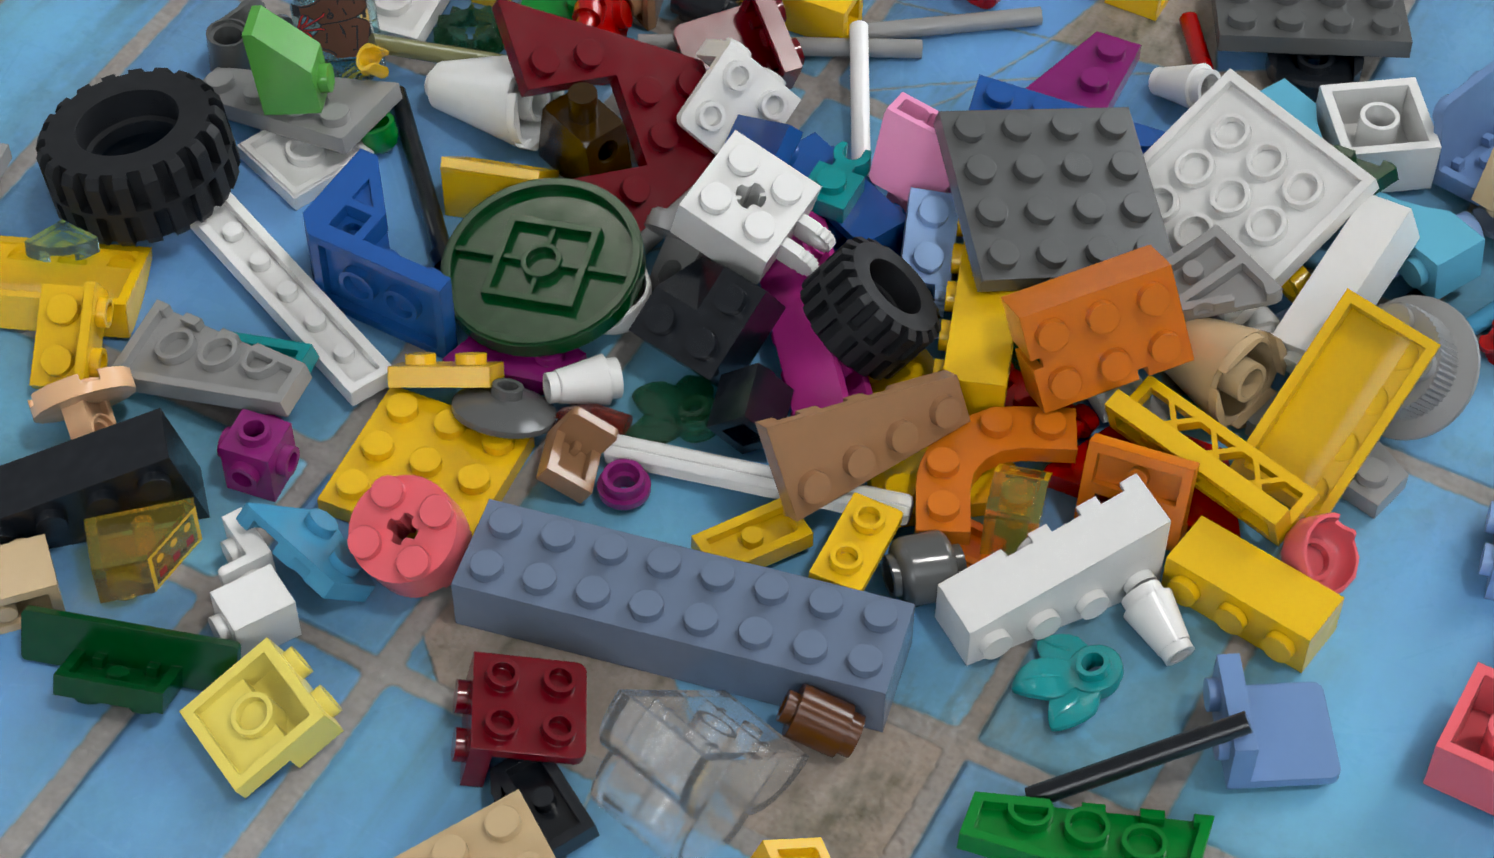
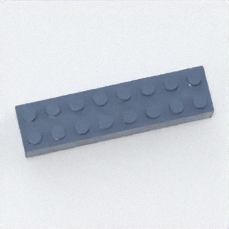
[451,499,915,732]

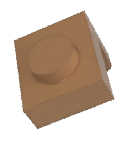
[536,406,618,504]

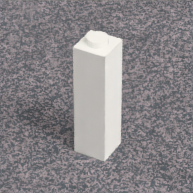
[1272,195,1420,374]

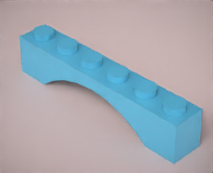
[1261,78,1485,299]

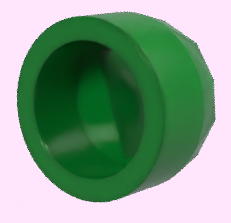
[361,112,399,154]

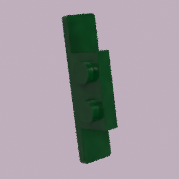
[21,605,241,714]

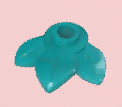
[1012,633,1124,732]

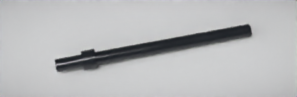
[392,86,449,272]

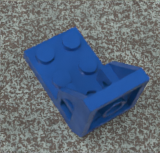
[302,148,458,358]

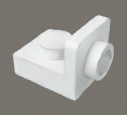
[218,507,276,587]

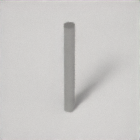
[867,6,1043,39]

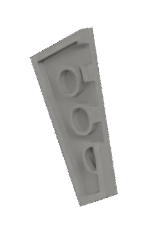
[203,67,402,154]
[112,299,312,417]

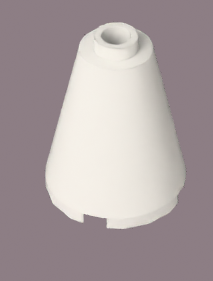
[424,55,564,151]

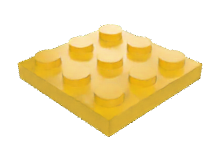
[317,388,535,539]

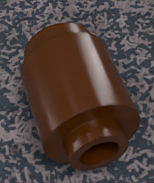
[776,683,866,758]

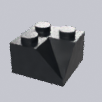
[629,257,786,387]

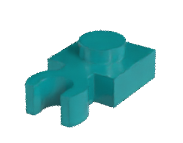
[808,141,872,224]

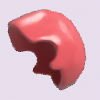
[1280,512,1360,594]

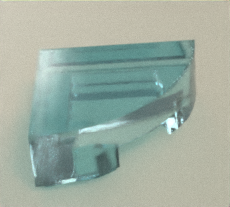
[24,219,100,262]

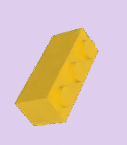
[1161,516,1345,673]

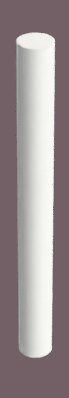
[849,20,871,177]

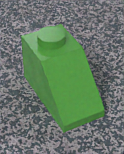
[241,5,335,115]

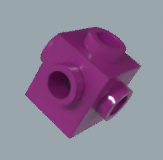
[217,409,300,502]

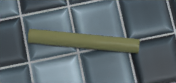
[368,33,504,63]

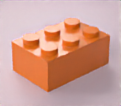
[1001,245,1194,413]

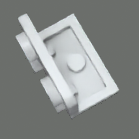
[677,38,801,155]

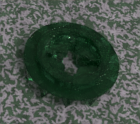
[433,2,505,54]

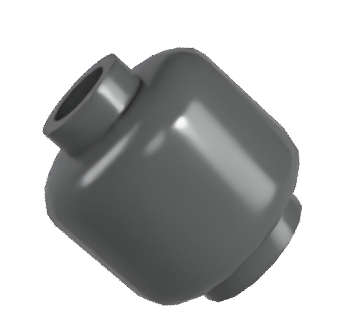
[881,530,967,607]

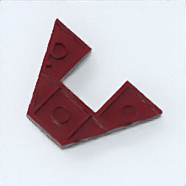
[492,0,716,232]

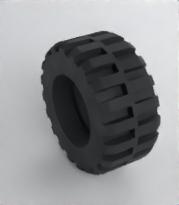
[36,67,241,246]

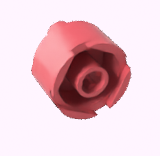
[347,475,472,598]

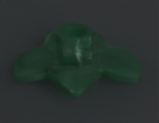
[626,375,716,444]

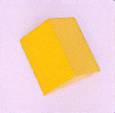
[440,156,559,218]

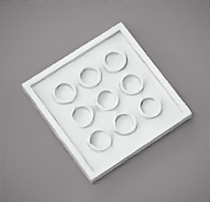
[1143,68,1379,325]

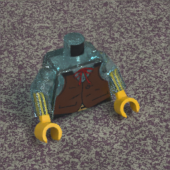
[290,0,389,80]

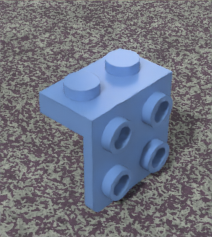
[1432,60,1494,206]
[1203,653,1341,789]

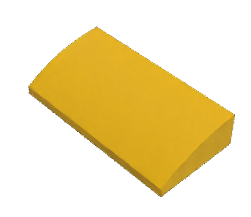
[0,235,153,338]
[1230,288,1441,518]

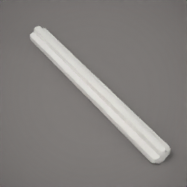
[604,434,914,526]

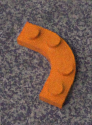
[914,406,1078,545]

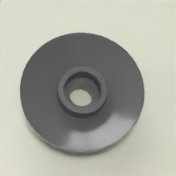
[451,378,557,439]

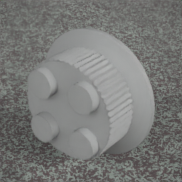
[1378,295,1481,441]

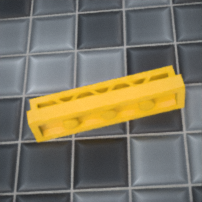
[1104,375,1320,547]

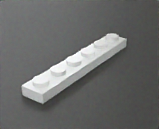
[190,192,391,406]

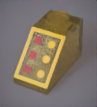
[980,463,1052,556]
[84,497,202,603]

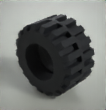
[800,237,941,380]

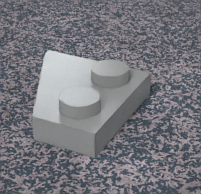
[1166,225,1283,322]

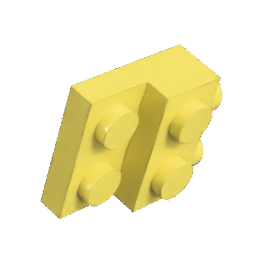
[179,637,344,799]

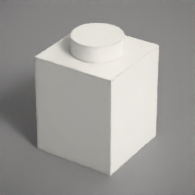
[208,564,302,658]

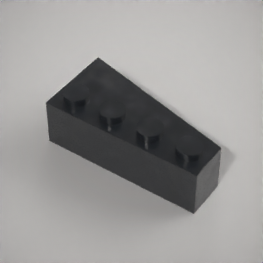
[0,408,210,549]

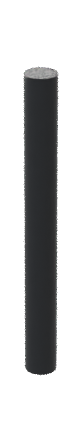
[1025,711,1253,803]

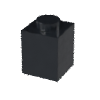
[706,362,794,454]

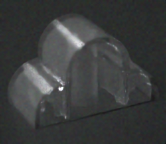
[591,689,810,858]

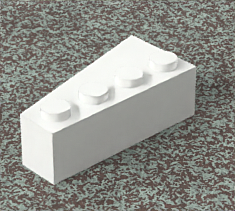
[935,473,1171,666]

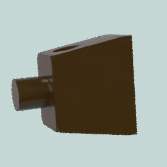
[538,82,632,179]

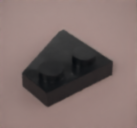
[490,758,600,858]

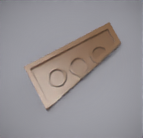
[755,370,971,522]

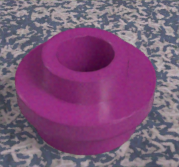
[597,459,651,510]

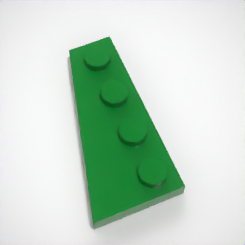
[957,791,1215,858]

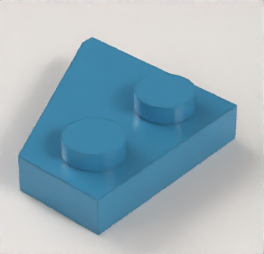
[236,502,376,602]

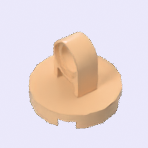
[27,366,136,440]

